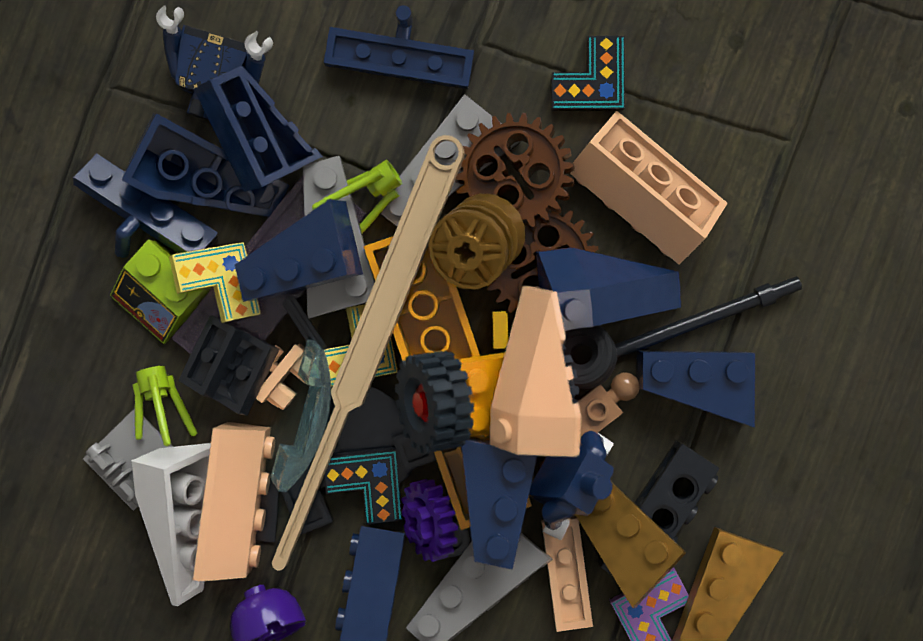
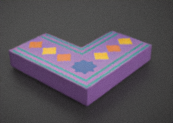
[609,567,689,641]

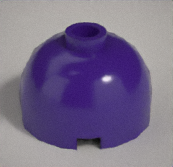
[230,585,307,641]

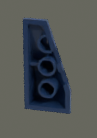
[121,113,290,217]
[536,248,681,330]

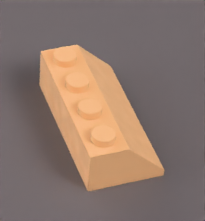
[570,111,727,264]
[193,422,275,581]

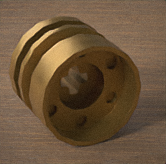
[429,193,525,289]

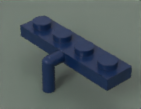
[324,5,474,89]
[73,154,218,258]

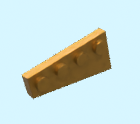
[575,481,686,608]
[672,527,783,641]

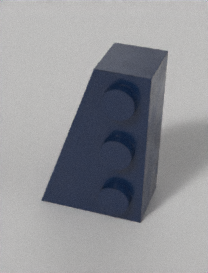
[194,66,323,192]
[636,351,755,428]

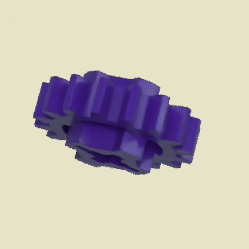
[401,479,458,562]

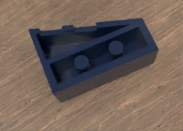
[235,199,363,302]
[462,437,537,570]

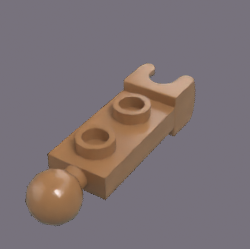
[539,372,640,468]

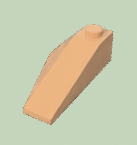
[490,286,581,457]

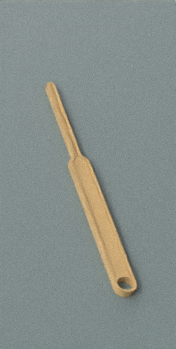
[272,135,464,571]

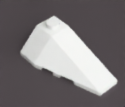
[131,443,211,606]

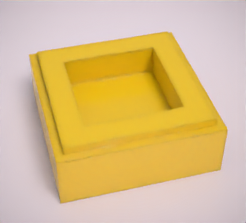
[492,311,508,349]

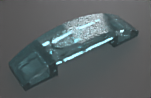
[271,339,331,492]

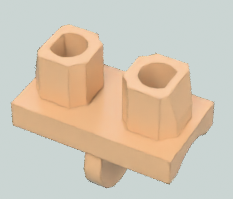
[256,343,318,410]

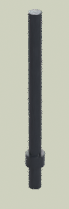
[615,276,802,359]

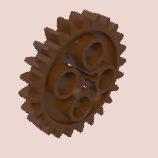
[455,113,575,231]
[487,210,599,313]

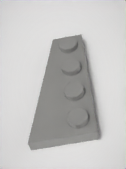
[380,94,521,226]
[303,156,375,318]
[406,533,553,641]

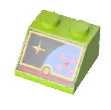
[110,239,213,344]

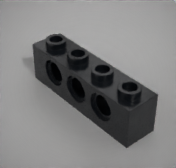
[597,440,720,575]

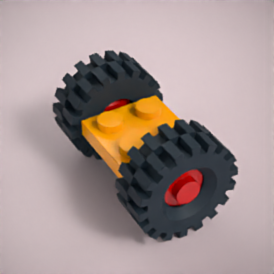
[395,344,579,454]

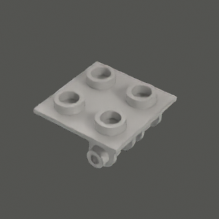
[83,408,173,511]

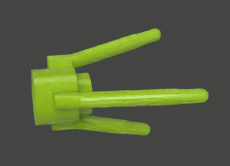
[312,160,403,233]
[132,366,197,446]

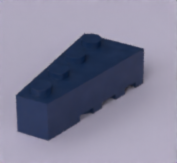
[335,526,405,641]

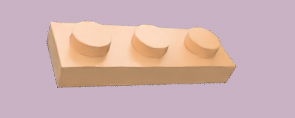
[541,516,593,632]

